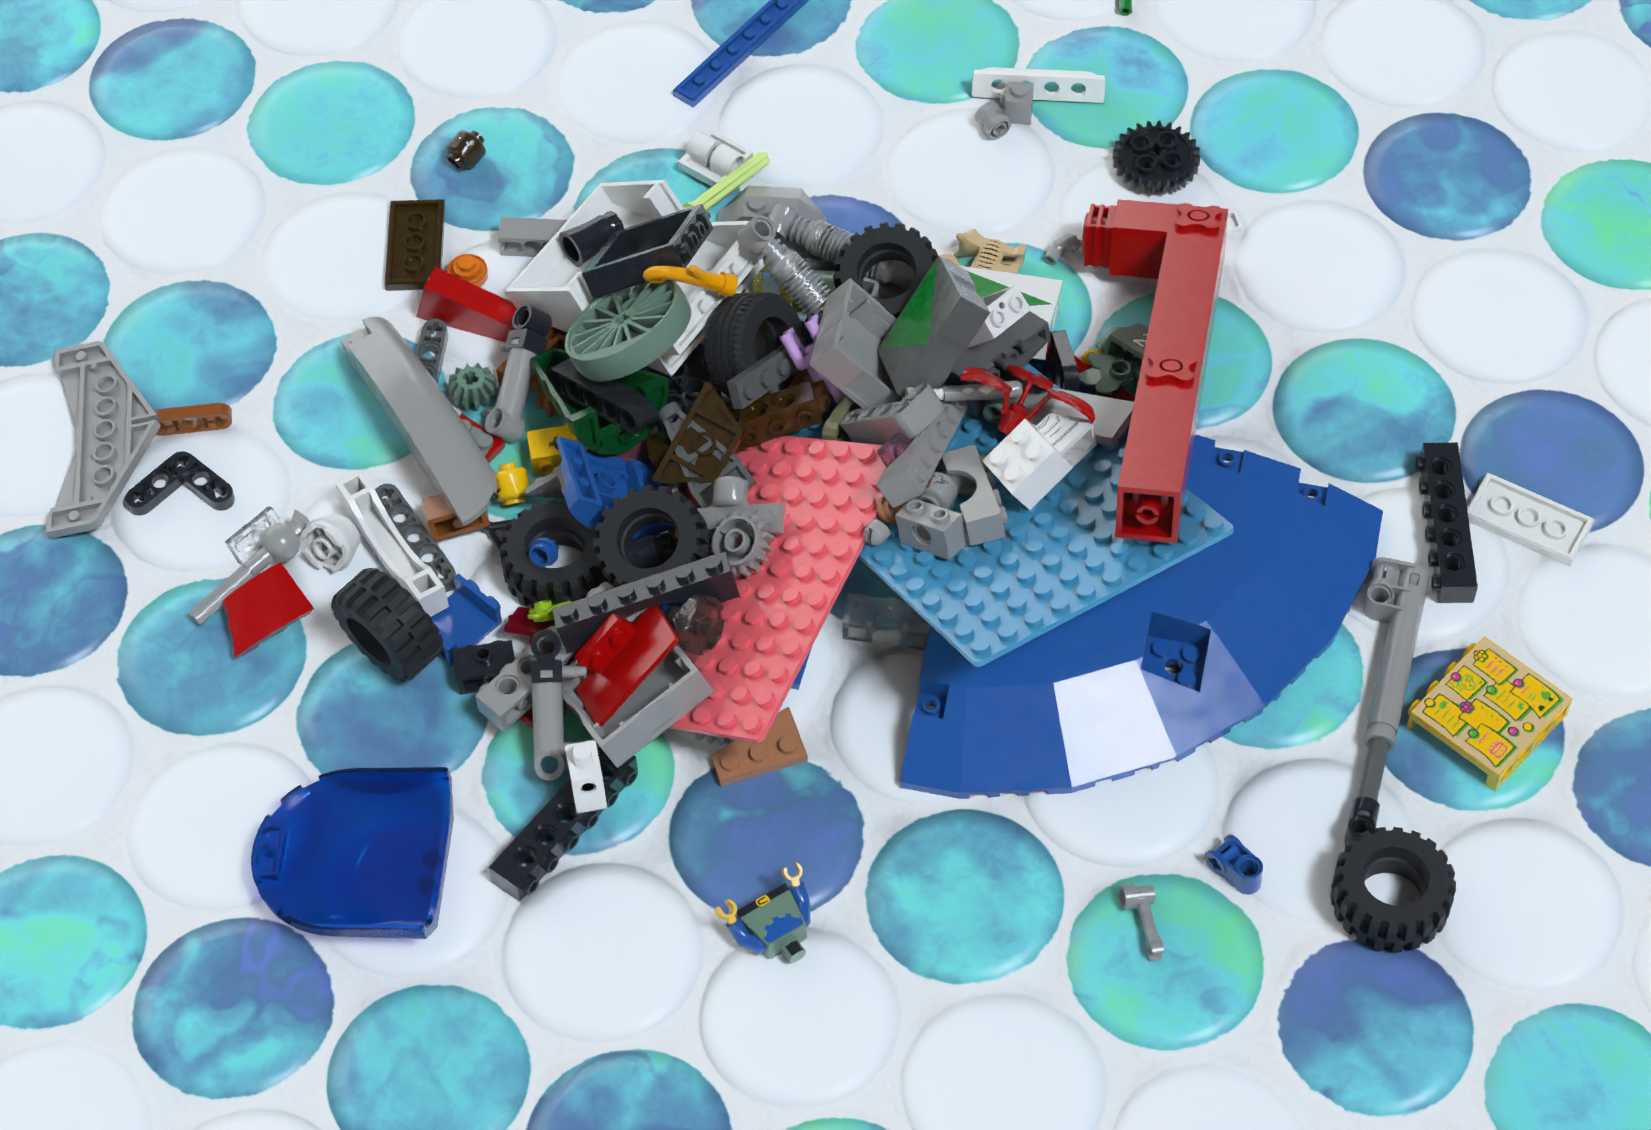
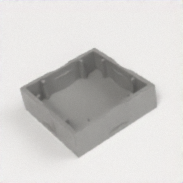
[810,278,904,408]
[562,608,714,768]

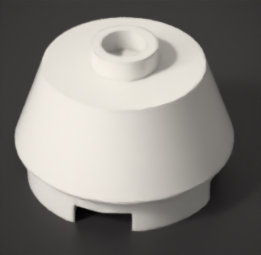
[301,514,360,572]

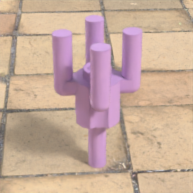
[779,314,844,405]

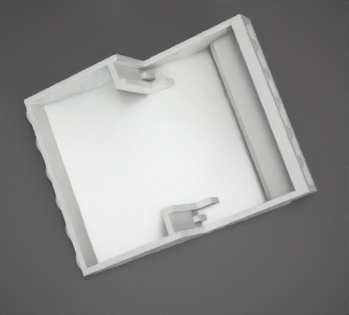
[504,180,764,377]

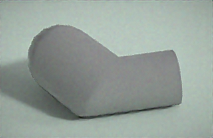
[1044,234,1082,265]

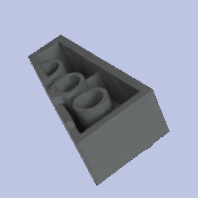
[946,311,1051,416]

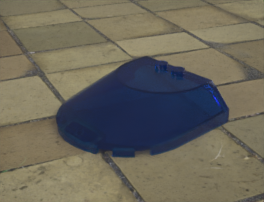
[251,767,454,939]

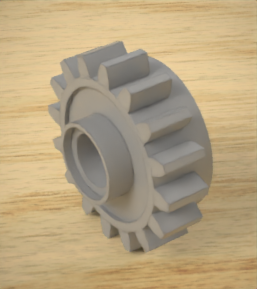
[710,511,774,578]

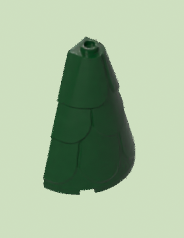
[531,348,668,455]

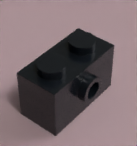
[452,640,515,695]

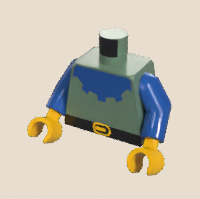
[715,862,811,963]

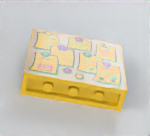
[1407,636,1573,791]

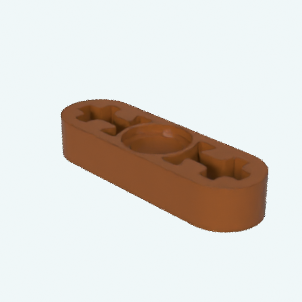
[154,403,232,436]

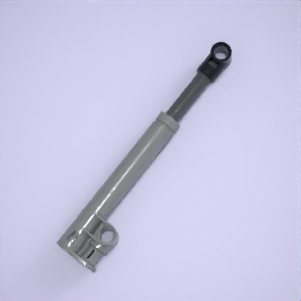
[1344,557,1430,846]

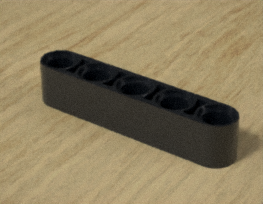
[546,358,659,433]

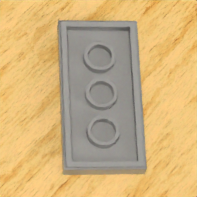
[1023,384,1134,446]

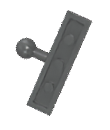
[727,337,805,409]

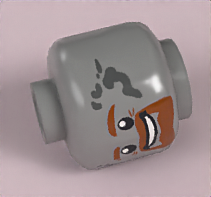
[915,472,958,509]

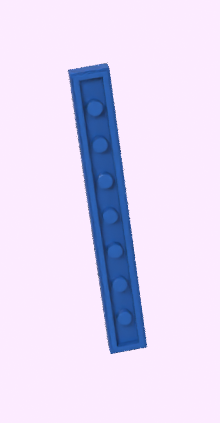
[673,0,809,108]

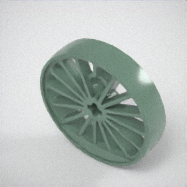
[565,279,692,381]

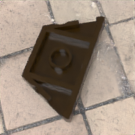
[652,381,745,484]

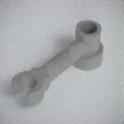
[1119,884,1165,961]

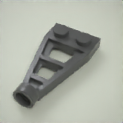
[658,402,757,508]

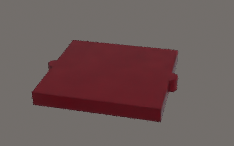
[504,607,555,637]

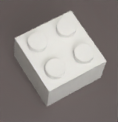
[982,419,1073,510]

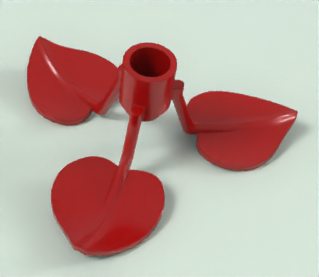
[960,365,1095,435]

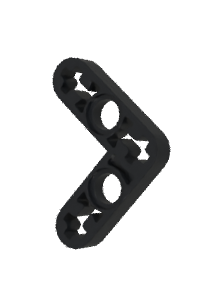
[125,451,235,516]

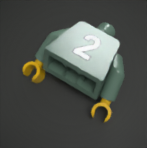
[1083,323,1149,380]

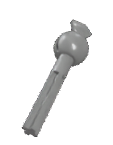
[188,509,310,626]

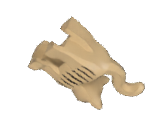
[939,229,1027,274]

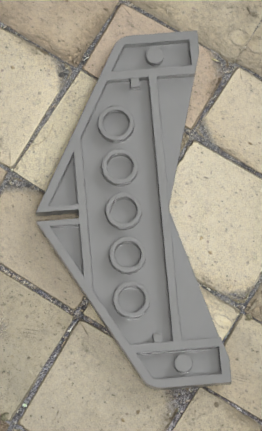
[46,341,161,539]

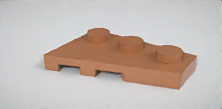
[711,706,808,787]

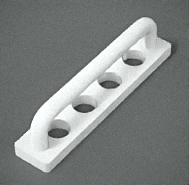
[972,67,1106,103]

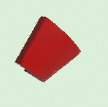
[223,562,314,658]

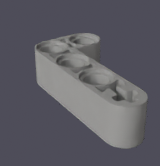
[840,382,945,445]

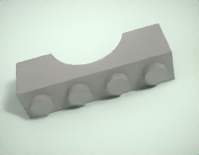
[941,444,1009,546]

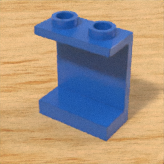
[431,573,502,667]

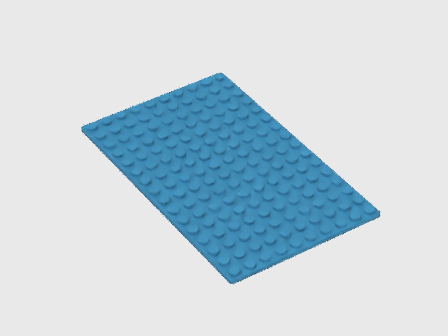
[784,363,1234,667]

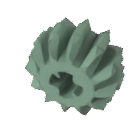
[448,363,496,410]

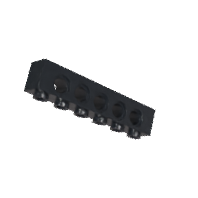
[1415,442,1478,603]
[488,747,638,902]

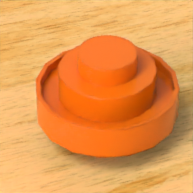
[447,254,488,287]

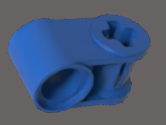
[1205,834,1263,895]

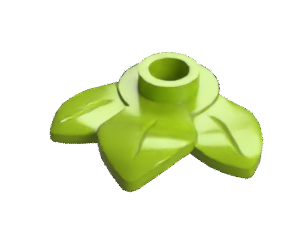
[527,600,571,622]

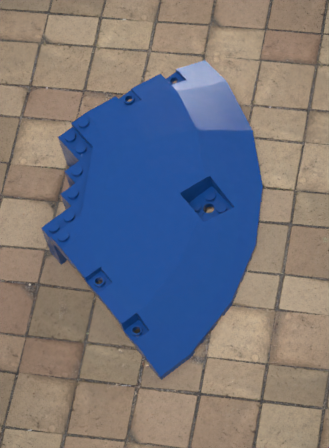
[900,424,1383,799]

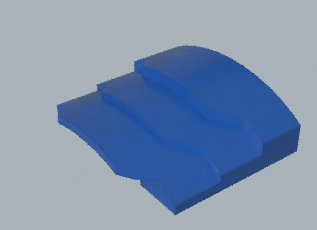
[556,436,675,539]

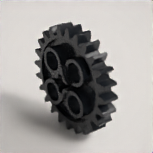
[1112,121,1201,195]
[640,353,722,432]

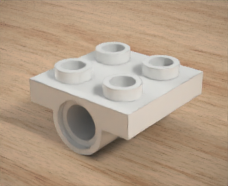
[678,128,753,187]

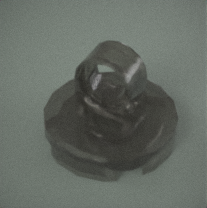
[665,593,724,656]

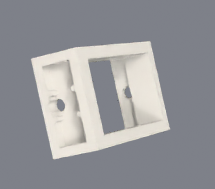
[966,285,1031,349]

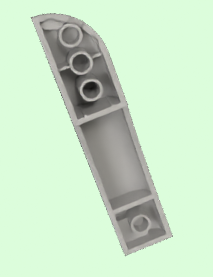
[340,317,497,527]

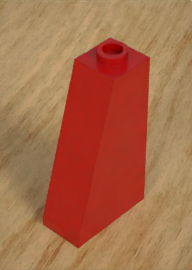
[416,266,517,342]

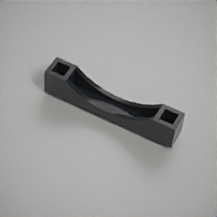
[552,552,740,653]

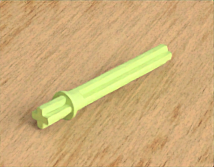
[683,152,770,212]

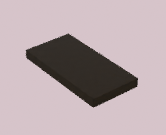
[385,199,445,291]

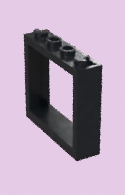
[582,203,713,299]

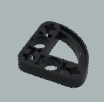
[1050,330,1079,392]

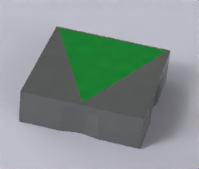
[877,255,990,397]

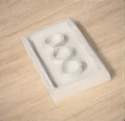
[1467,473,1595,567]

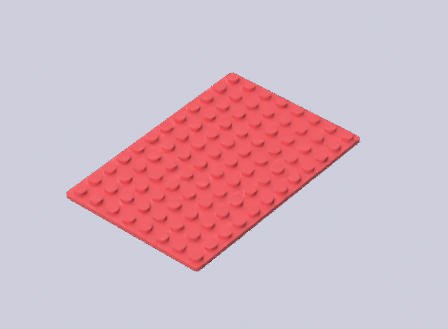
[567,435,906,743]

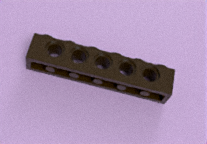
[646,380,823,472]

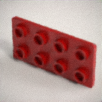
[574,605,679,727]

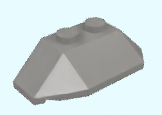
[717,185,827,222]

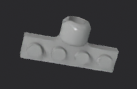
[675,476,785,540]

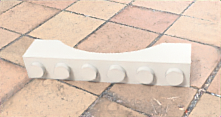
[335,470,449,617]

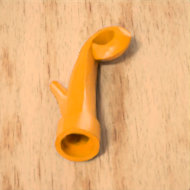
[643,265,738,297]

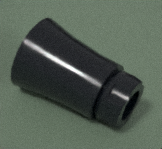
[559,211,624,266]
[628,531,677,568]

